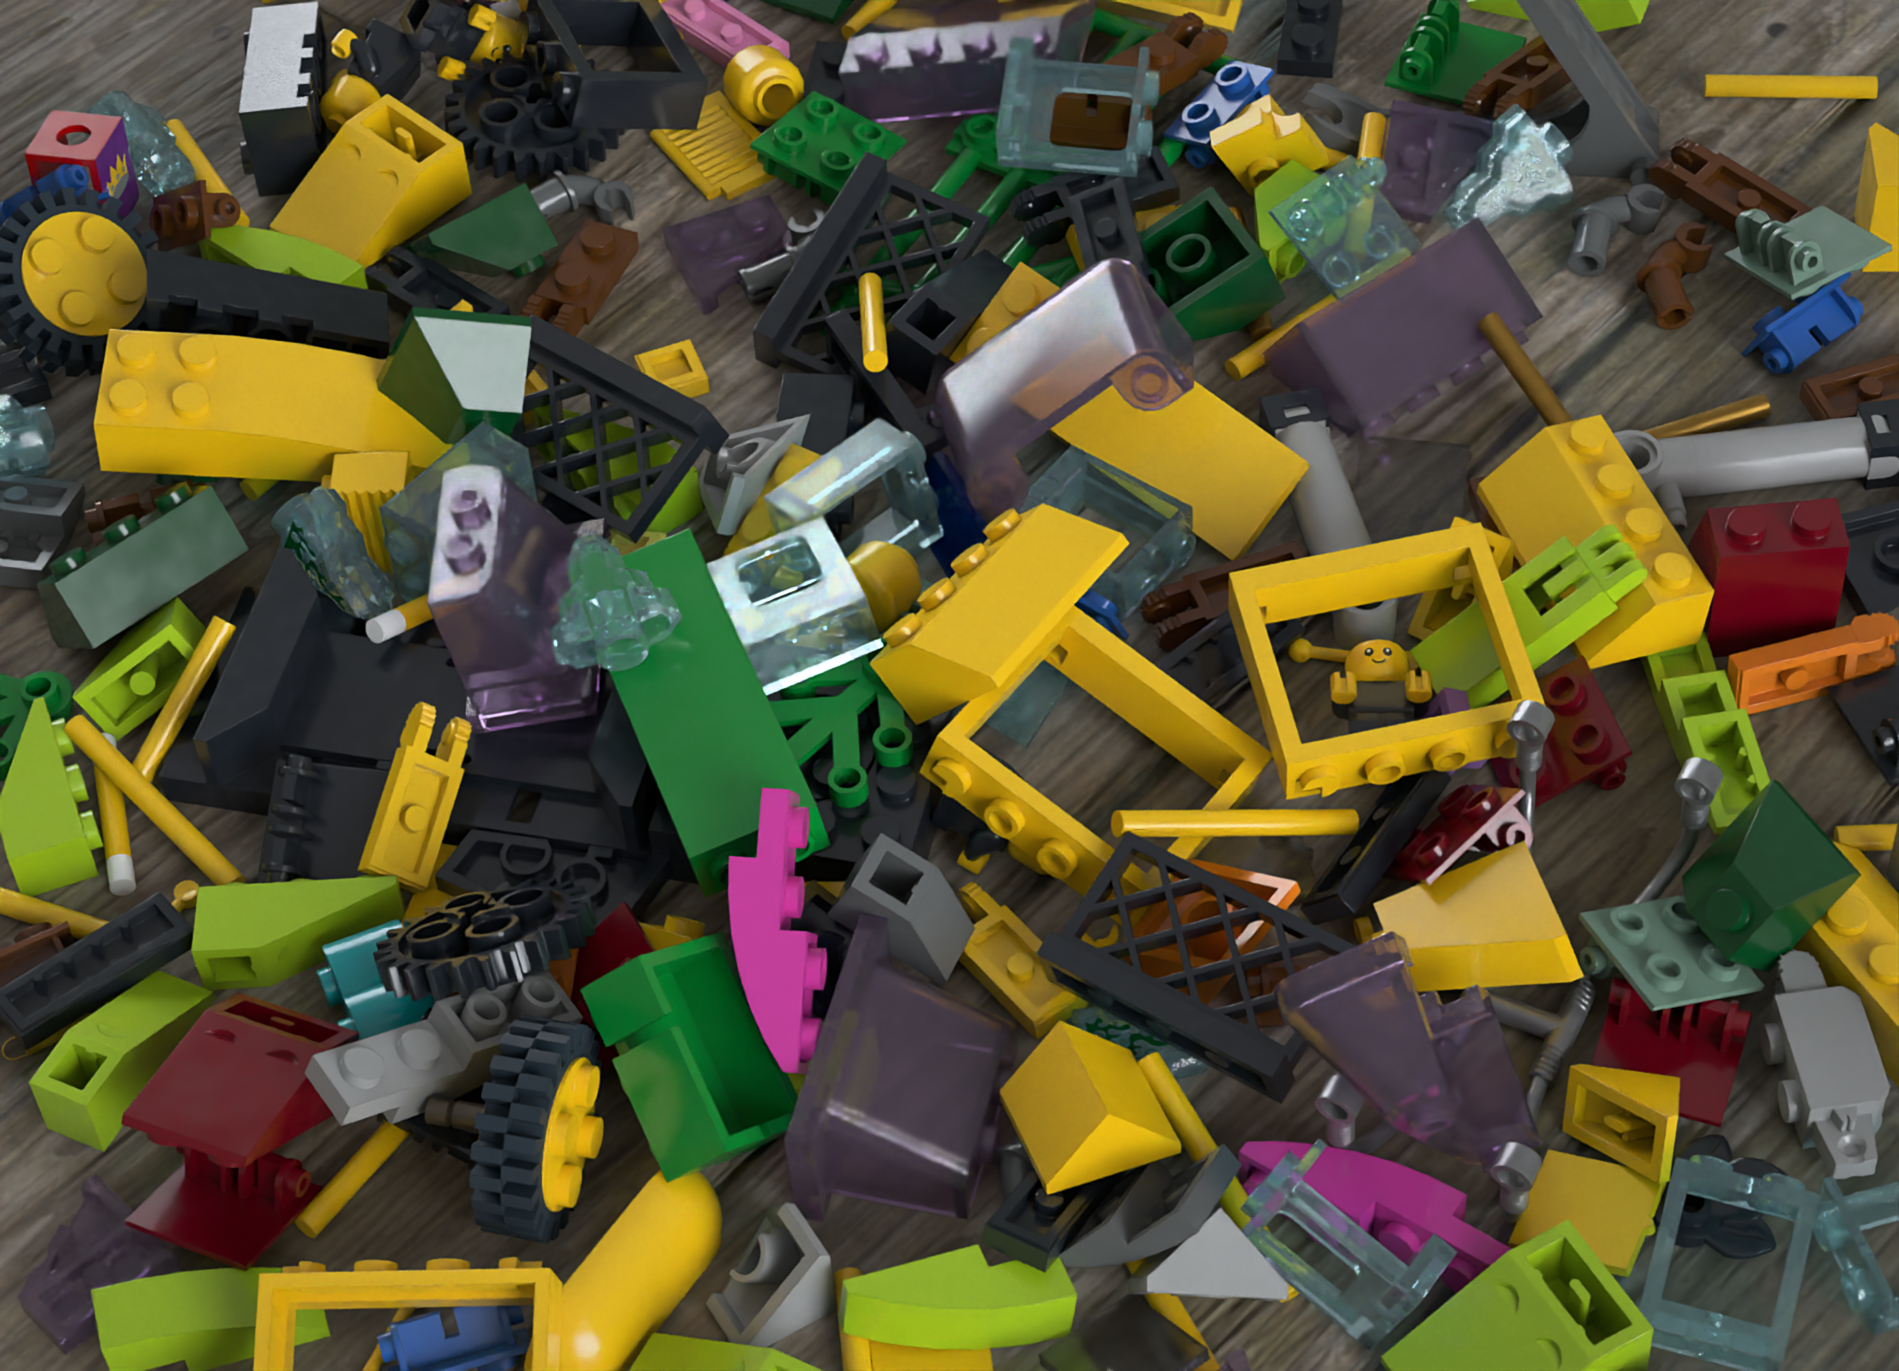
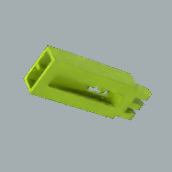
[1410,524,1648,709]

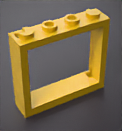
[1228,522,1545,800]
[919,605,1273,929]
[253,1257,562,1371]

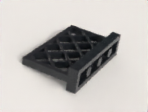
[753,151,990,397]
[475,314,730,544]
[1036,831,1364,1104]

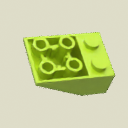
[1381,1220,1654,1371]

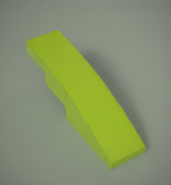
[1640,632,1770,835]

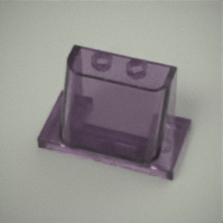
[427,464,611,734]
[784,913,1018,1222]

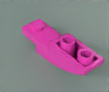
[728,788,827,1074]
[1238,1141,1511,1293]

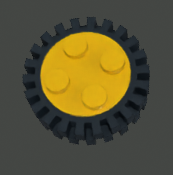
[0,187,165,377]
[425,1015,604,1243]

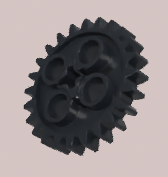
[444,48,625,183]
[373,878,597,1001]

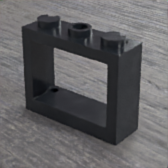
[517,0,708,130]

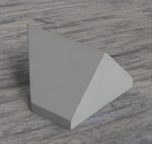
[699,414,811,536]
[705,1203,837,1347]
[1128,1207,1288,1301]

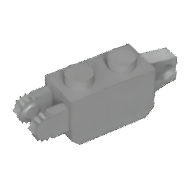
[1760,949,1890,1179]

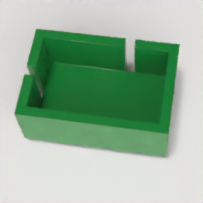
[580,931,809,1183]

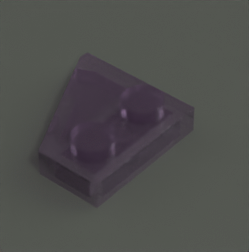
[1372,99,1502,224]
[663,194,792,315]

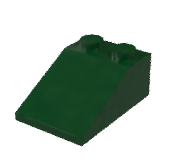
[1064,186,1287,352]

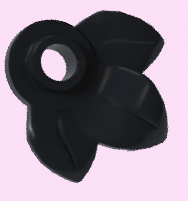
[1653,1134,1789,1259]

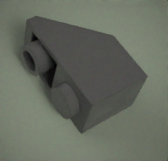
[827,833,975,986]

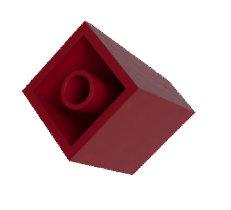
[1687,498,1850,658]

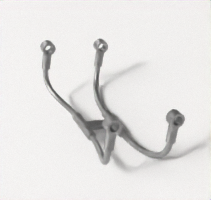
[1315,700,1723,1223]

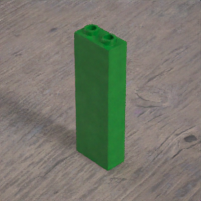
[569,528,830,898]

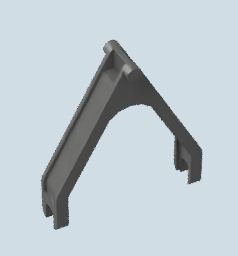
[1301,0,1660,186]

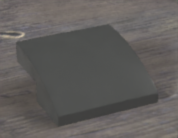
[0,473,86,590]
[1059,1144,1242,1267]

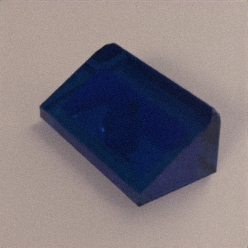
[907,451,990,579]

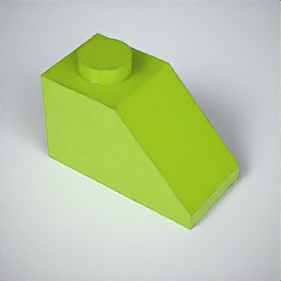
[72,596,206,742]

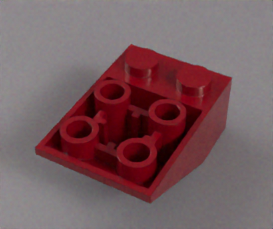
[121,993,359,1168]

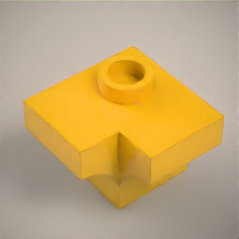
[1210,94,1329,200]

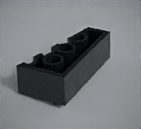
[239,1,328,197]
[147,249,390,360]

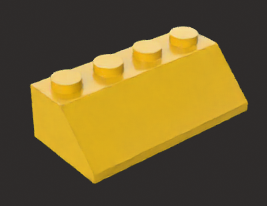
[1477,415,1714,669]
[869,503,1130,725]
[1789,841,1899,1088]

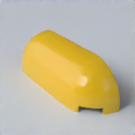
[524,1170,723,1371]

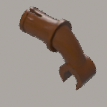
[1636,222,1714,330]

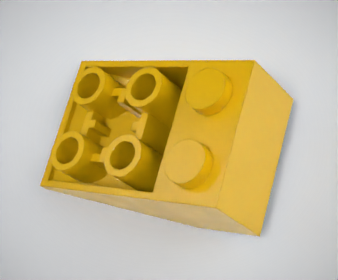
[269,94,472,270]

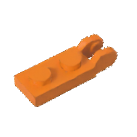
[1727,612,1899,715]

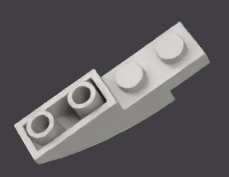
[305,970,583,1126]

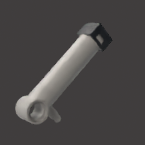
[1259,386,1398,651]
[1614,399,1899,534]

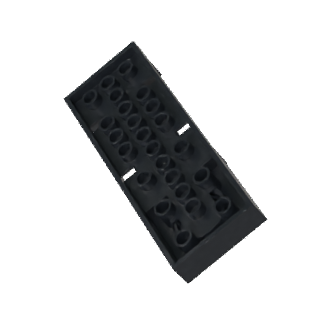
[159,547,969,884]

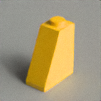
[1371,841,1584,992]

